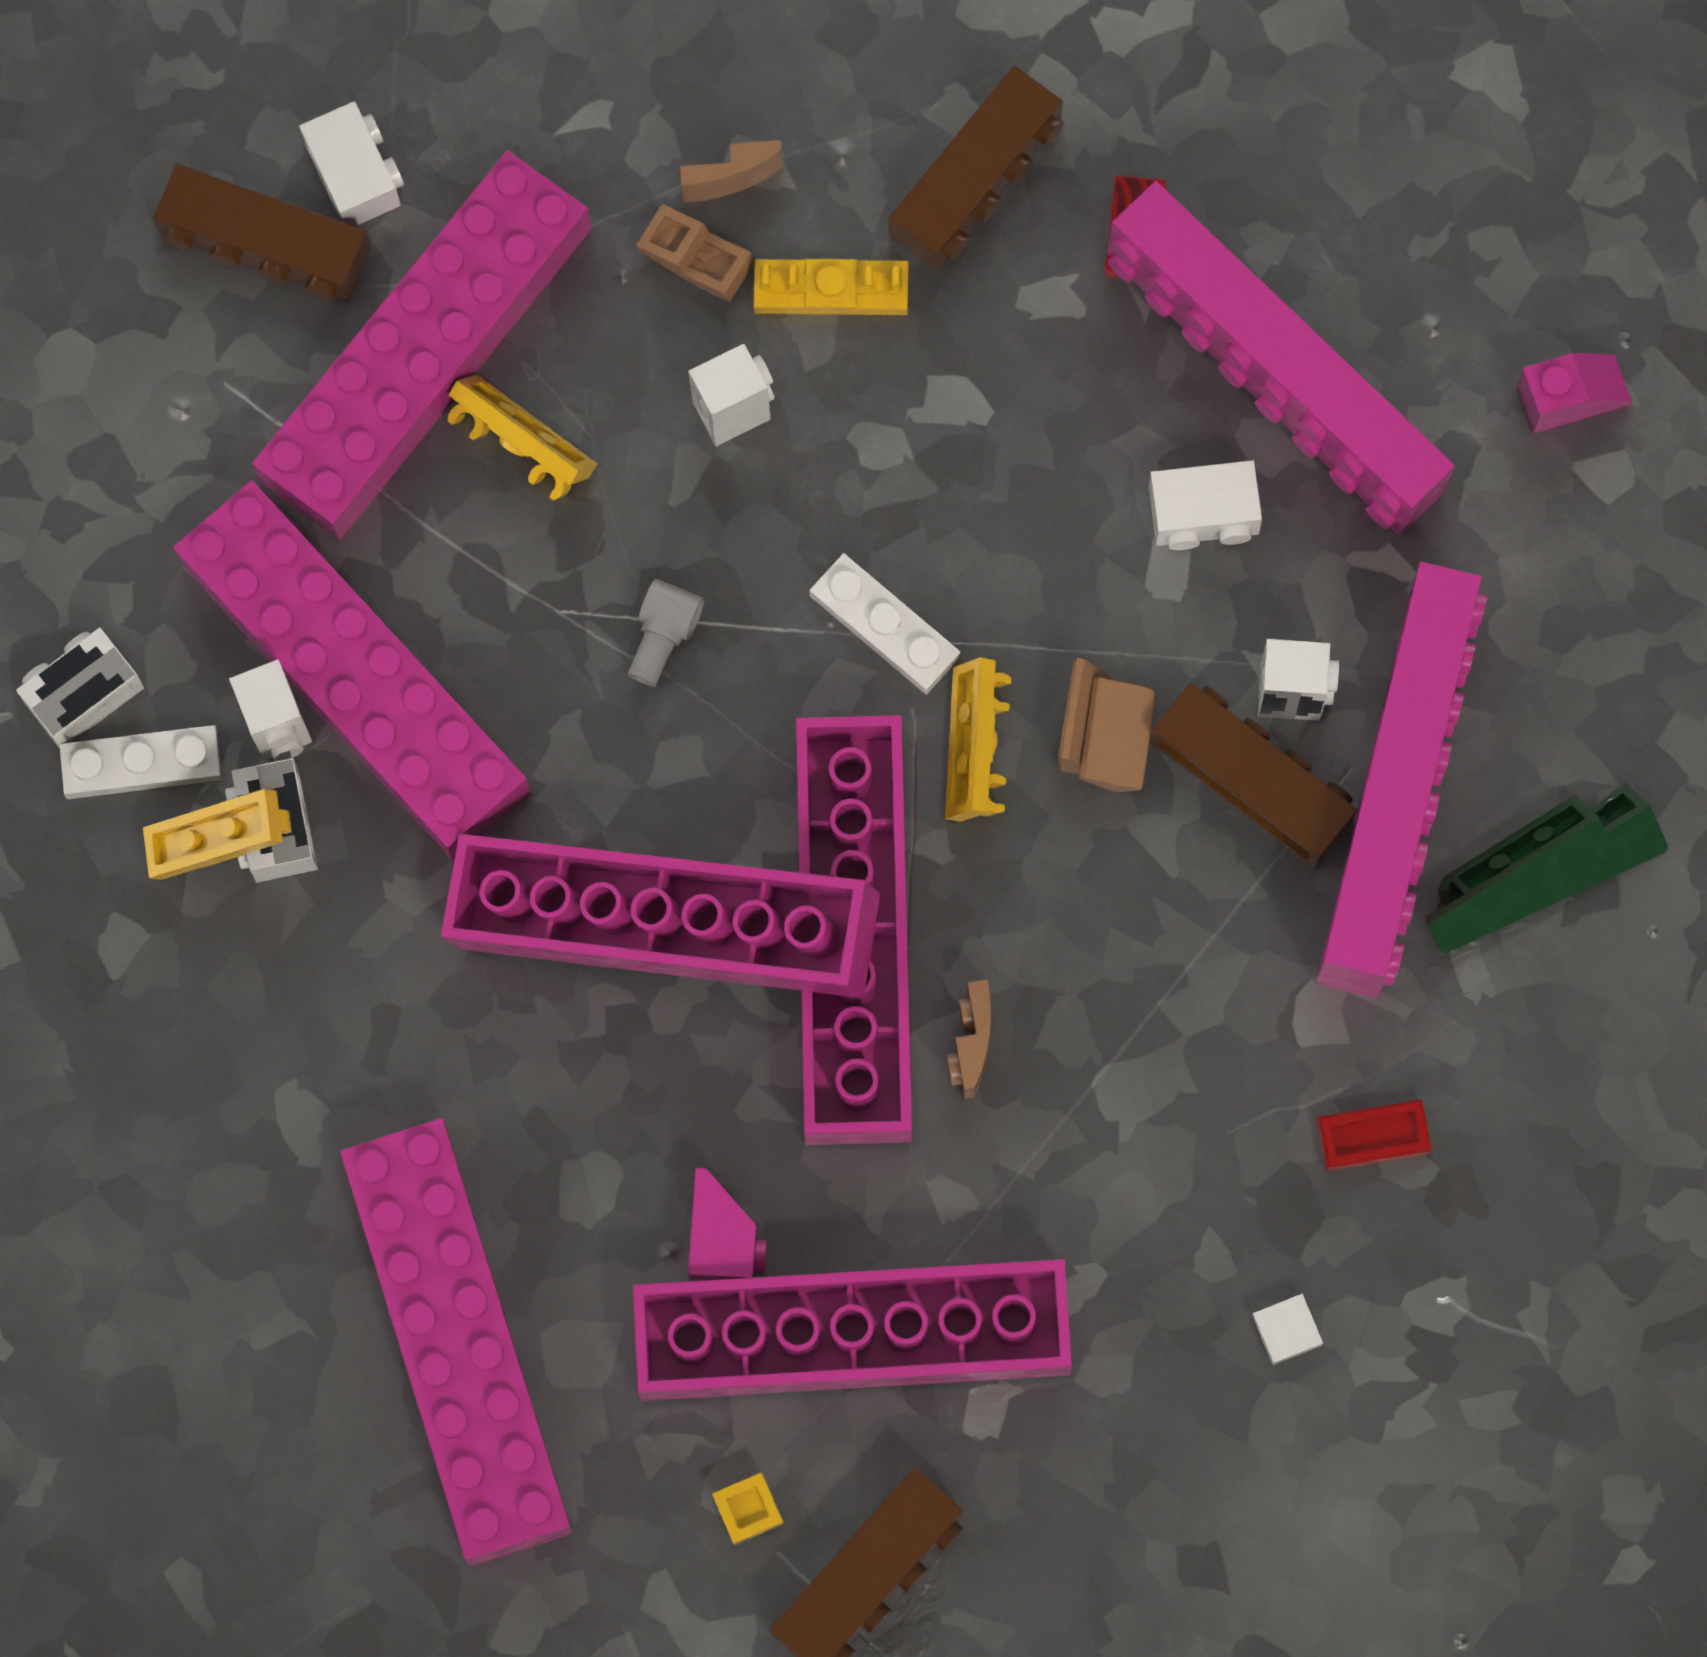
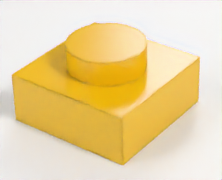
[712,1472,783,1546]

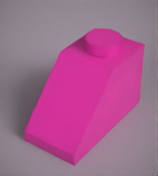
[1517,353,1632,434]
[688,1168,767,1281]

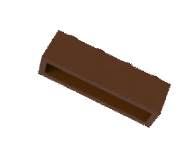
[888,65,1064,270]
[153,164,371,302]
[1149,682,1357,869]
[769,1467,964,1657]

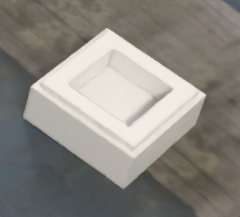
[1252,1294,1323,1365]

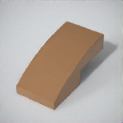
[680,140,783,203]
[636,204,755,303]

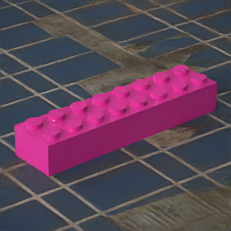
[252,150,592,542]
[1106,181,1455,536]
[173,480,531,862]
[1316,561,1488,999]
[796,715,912,1145]
[441,834,880,998]
[340,1118,573,1567]
[633,1259,1072,1401]

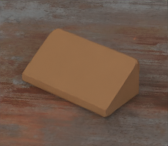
[1057,658,1112,774]
[1079,677,1156,793]

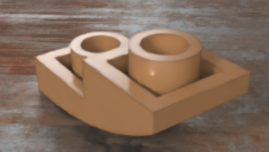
[946,979,991,1099]

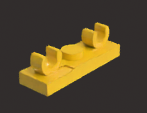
[754,259,908,315]
[448,374,597,500]
[945,657,1011,822]
[143,789,292,880]

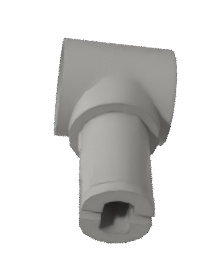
[628,578,705,687]

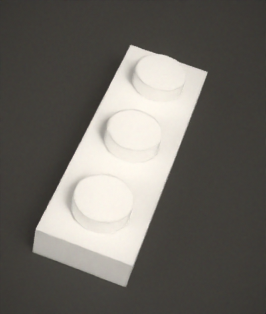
[809,553,961,695]
[59,725,223,799]

